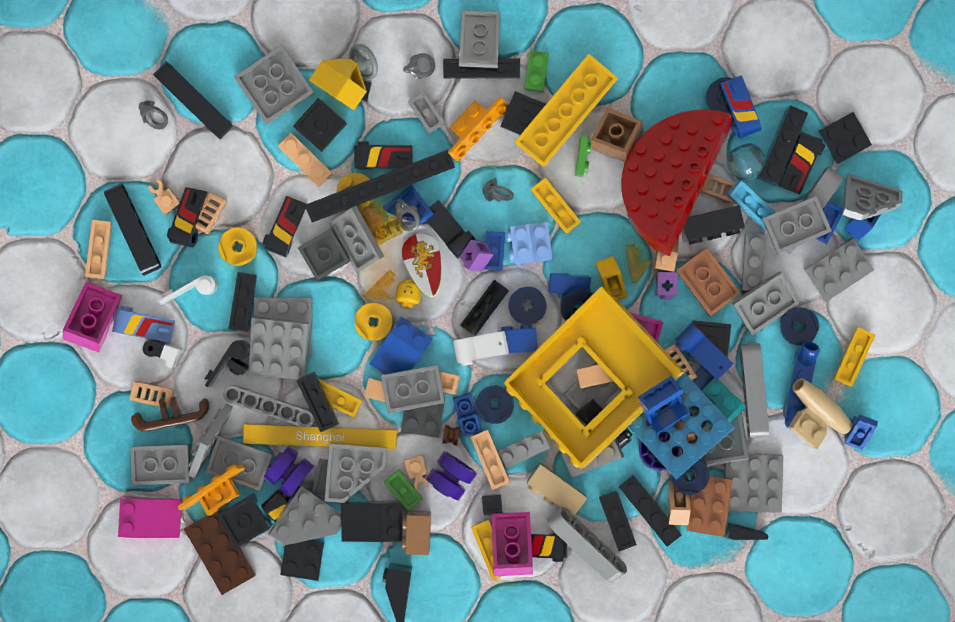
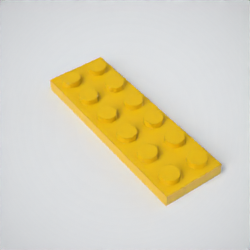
[514,54,618,168]

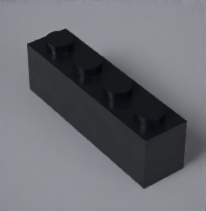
[757,105,808,186]

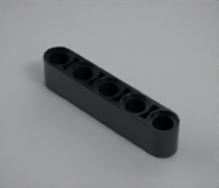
[153,61,233,140]
[104,183,162,276]

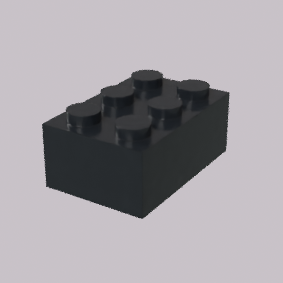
[681,205,745,245]

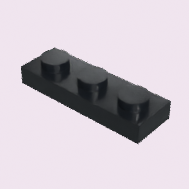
[228,272,258,332]
[460,280,509,337]
[296,372,339,432]
[599,490,637,551]

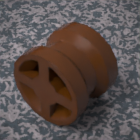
[442,425,460,446]

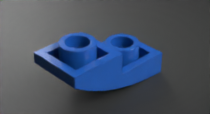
[548,273,591,294]
[452,392,482,437]

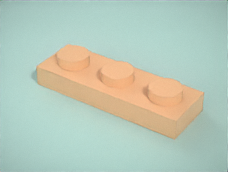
[278,133,333,187]
[85,220,113,279]
[470,429,510,490]

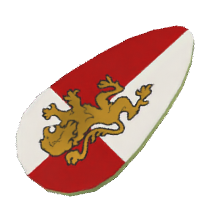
[402,234,442,297]

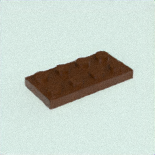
[184,510,256,595]

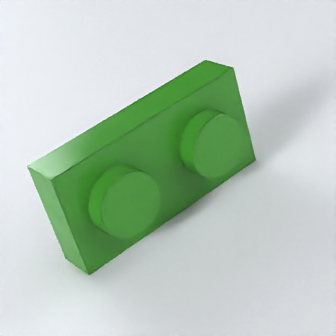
[524,50,549,92]
[575,136,591,177]
[384,469,423,511]

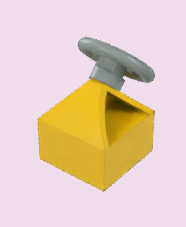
[309,44,378,110]

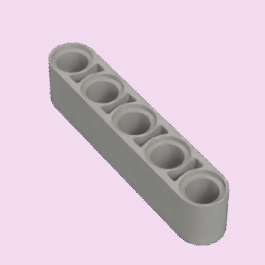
[786,167,844,254]
[739,343,769,438]
[223,385,315,428]
[547,507,627,583]

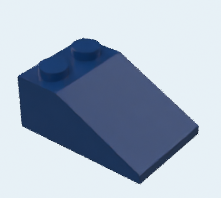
[369,317,433,375]

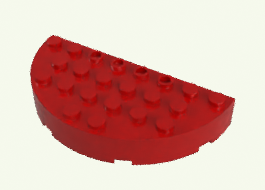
[621,110,732,256]

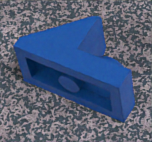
[844,415,878,450]

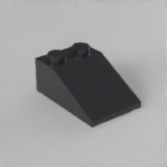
[341,500,402,542]
[382,563,412,622]

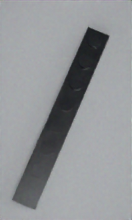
[305,150,455,223]

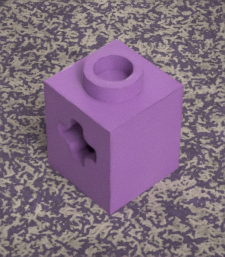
[459,240,494,271]
[656,272,677,299]

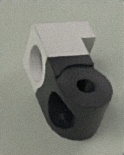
[142,340,182,368]

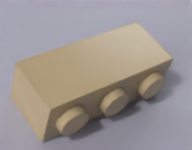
[527,463,587,515]

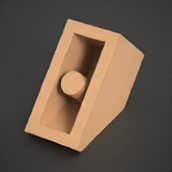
[653,237,679,272]
[668,480,691,525]

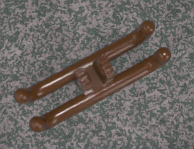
[131,397,209,432]

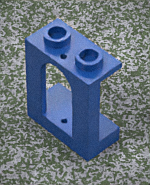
[638,376,690,435]

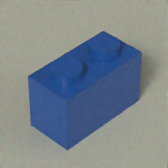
[497,325,538,353]

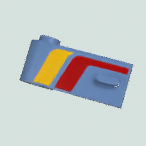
[112,306,175,343]

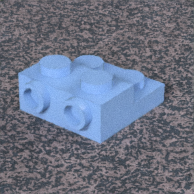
[507,222,553,265]

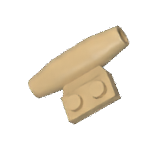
[788,378,853,449]

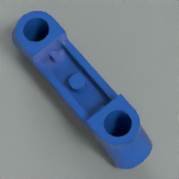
[783,341,820,429]

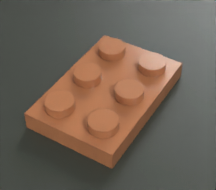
[675,247,741,316]
[687,474,733,537]

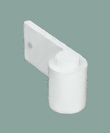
[159,275,219,304]
[453,331,509,366]

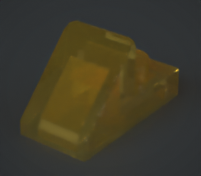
[359,201,388,228]
[369,215,403,245]
[625,244,653,283]
[363,269,396,300]

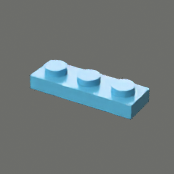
[726,180,776,230]

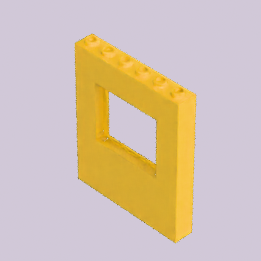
[504,286,685,469]

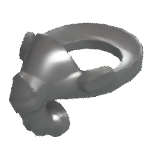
[403,53,435,79]
[138,100,168,130]
[482,178,514,202]
[395,199,421,232]

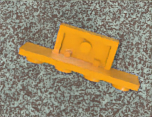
[448,97,509,162]
[177,464,245,516]

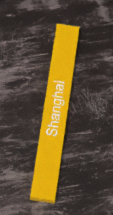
[243,424,397,449]

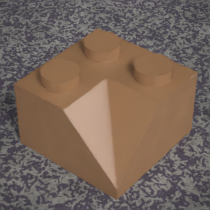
[591,108,643,162]
[402,511,431,555]

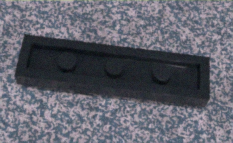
[443,58,520,79]
[619,475,682,547]

